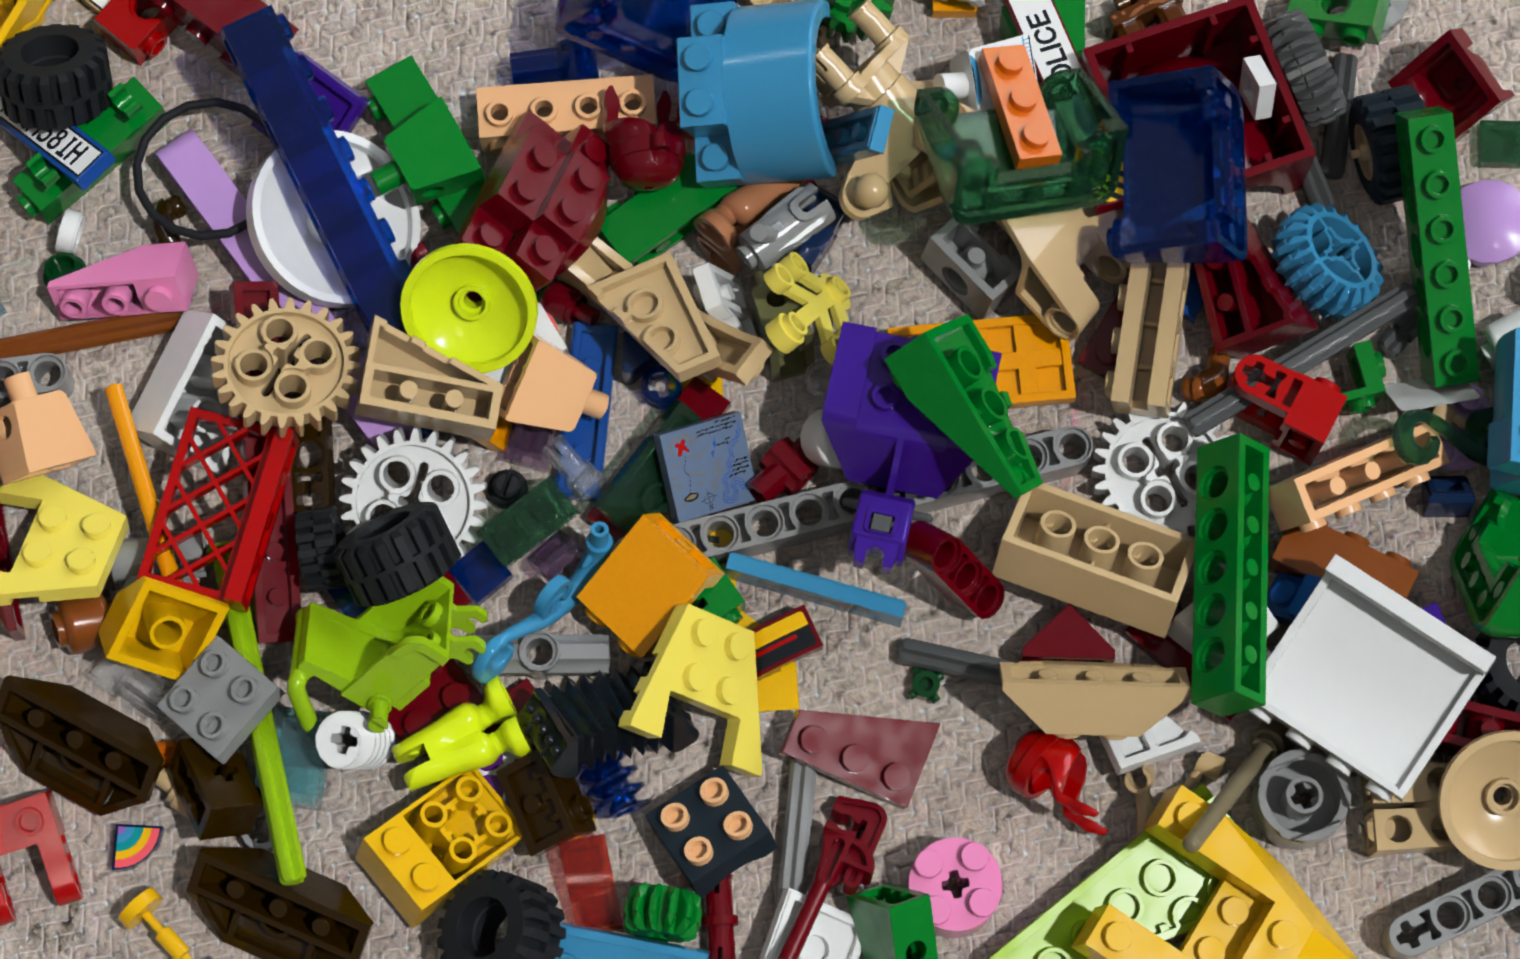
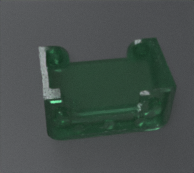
[914,67,1129,225]

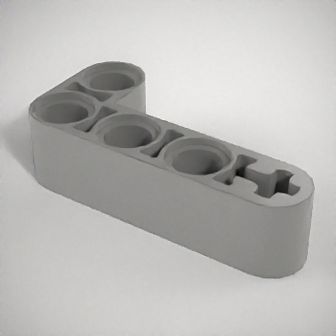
[1381,870,1520,959]

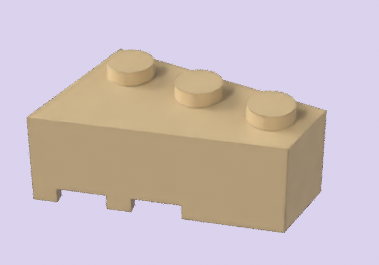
[354,314,504,441]

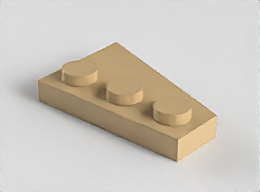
[587,251,723,383]

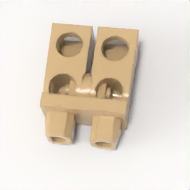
[1361,762,1459,858]

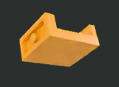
[576,512,725,659]

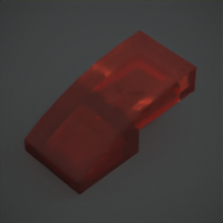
[559,834,624,932]

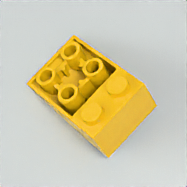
[355,769,523,929]

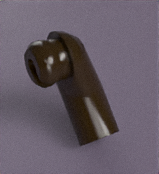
[152,195,186,244]

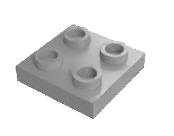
[156,635,285,764]

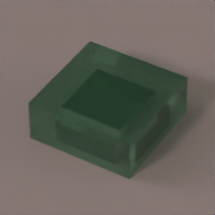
[1477,120,1520,169]

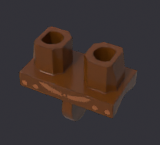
[1104,0,1185,40]

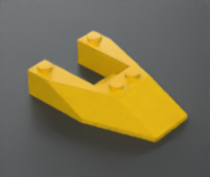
[1071,785,1358,959]

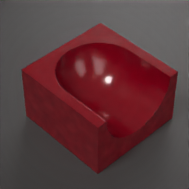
[1080,0,1316,233]

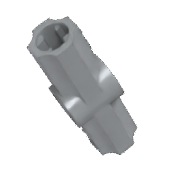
[470,631,610,680]

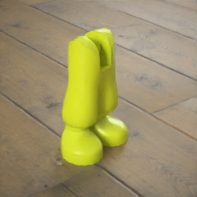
[391,675,533,791]

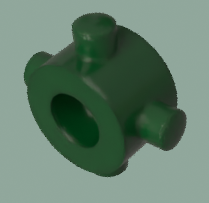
[907,667,944,704]

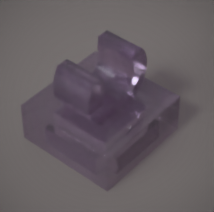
[503,422,560,474]
[526,529,583,580]

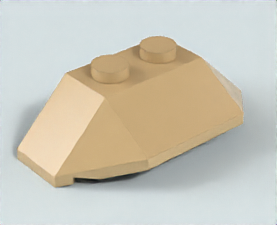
[999,660,1191,740]

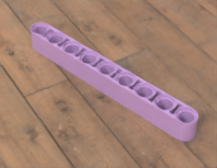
[154,128,415,451]

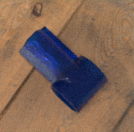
[510,36,600,85]

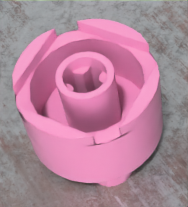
[906,837,1003,938]

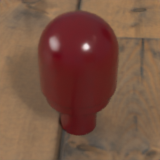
[540,282,600,326]

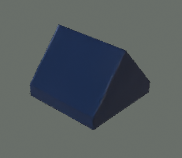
[622,331,660,385]
[1421,476,1475,517]

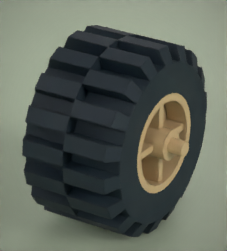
[1348,85,1427,206]

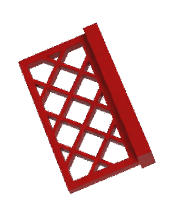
[137,407,300,613]

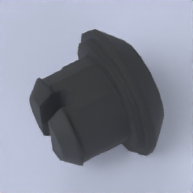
[488,469,528,509]

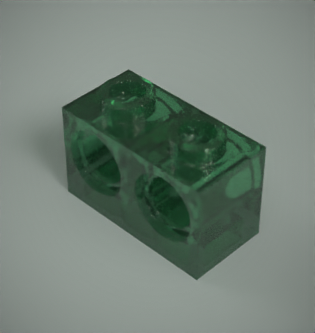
[477,476,581,568]

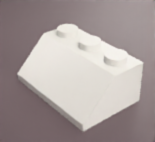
[131,310,238,475]

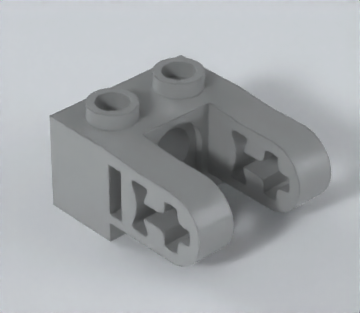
[920,201,1022,319]

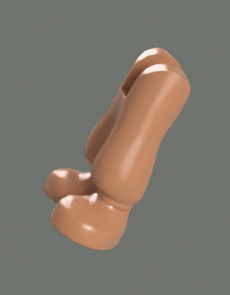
[694,180,806,276]

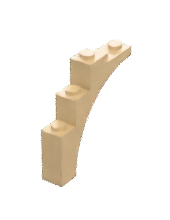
[514,229,774,386]

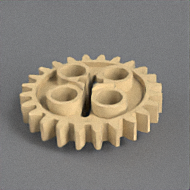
[211,297,361,438]

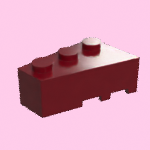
[1184,211,1319,358]

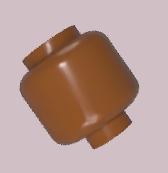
[49,594,113,655]

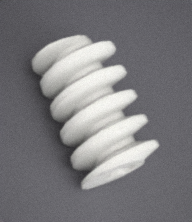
[315,711,396,770]

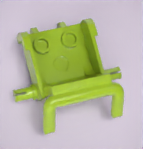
[287,576,488,733]

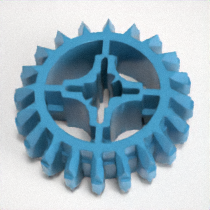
[1271,202,1384,321]

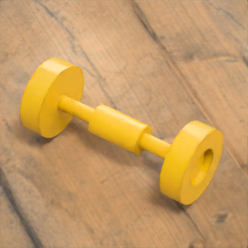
[118,887,219,959]

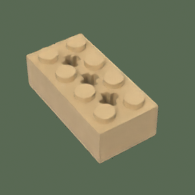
[992,483,1195,638]

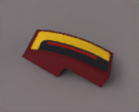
[752,605,823,681]

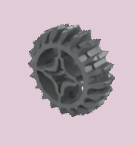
[1264,8,1347,128]

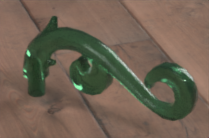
[1392,407,1493,467]

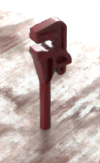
[777,796,887,959]

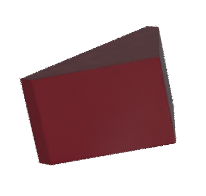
[1019,604,1115,663]

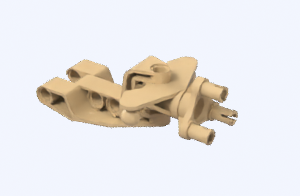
[816,0,1136,340]

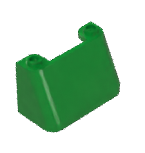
[1449,488,1520,638]

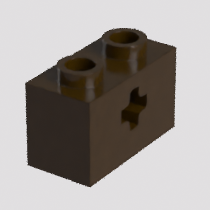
[167,738,263,840]

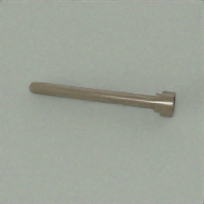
[1182,720,1292,853]

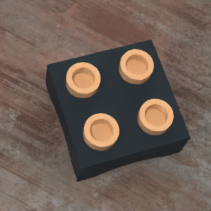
[645,765,777,898]

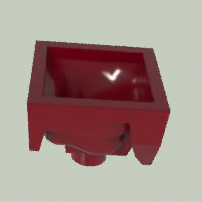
[1388,28,1515,143]

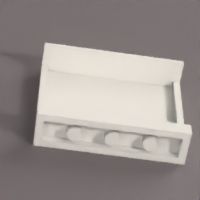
[1247,554,1496,803]

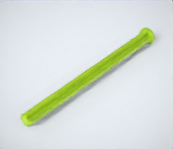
[206,541,307,886]

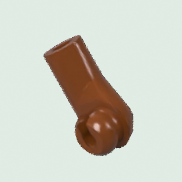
[1180,346,1231,404]

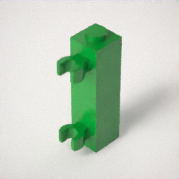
[12,77,169,225]

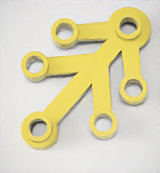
[764,252,851,366]

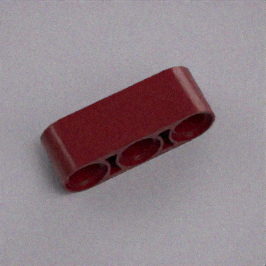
[904,520,1005,619]

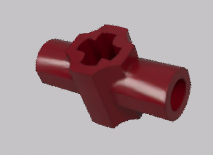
[746,436,819,503]

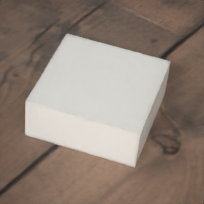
[1239,55,1276,120]

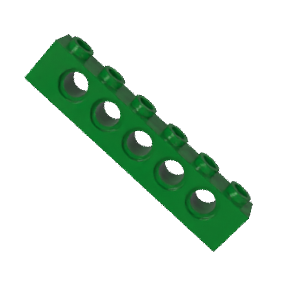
[1394,106,1480,388]
[1191,433,1270,717]

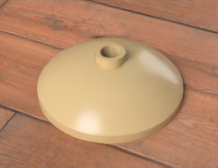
[1438,730,1520,871]

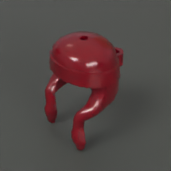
[603,86,687,192]

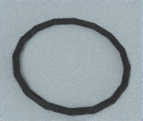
[132,98,282,241]

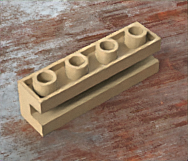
[1104,227,1194,418]

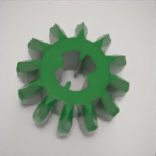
[623,883,702,943]

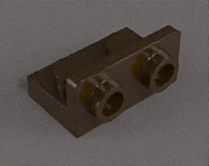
[496,749,597,857]

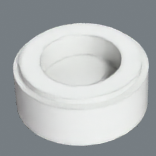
[55,209,85,254]

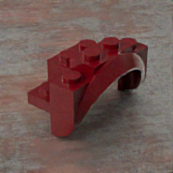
[453,110,611,292]

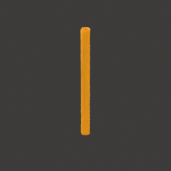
[105,383,182,581]

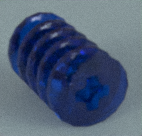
[579,750,652,819]

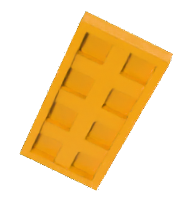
[887,314,1076,409]

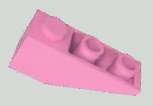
[47,241,199,321]

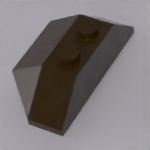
[0,675,164,816]
[186,848,374,959]

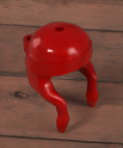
[1005,729,1109,835]

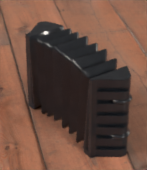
[518,661,699,779]

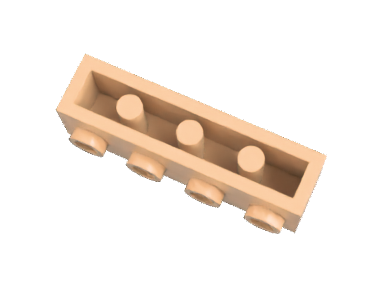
[476,74,657,156]
[1269,420,1450,534]

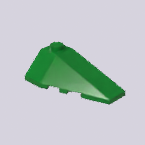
[884,314,1043,499]

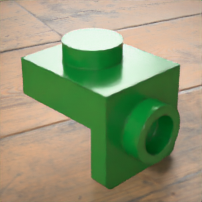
[1341,340,1386,415]

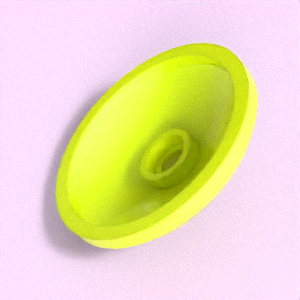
[400,243,538,373]

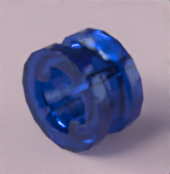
[641,365,682,410]

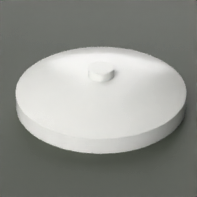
[246,130,421,308]

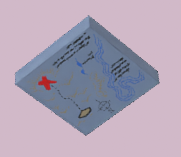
[653,411,756,523]

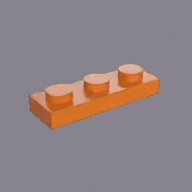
[978,44,1063,170]

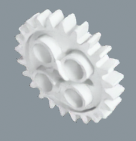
[1091,402,1229,535]
[339,427,489,558]

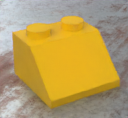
[98,576,230,681]

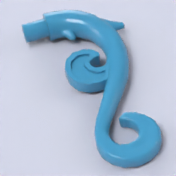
[471,521,613,684]

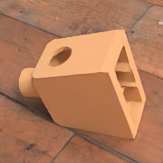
[499,333,609,432]
[0,371,97,485]

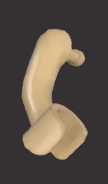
[1124,765,1156,834]

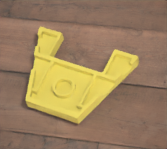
[0,475,129,606]
[618,604,762,777]

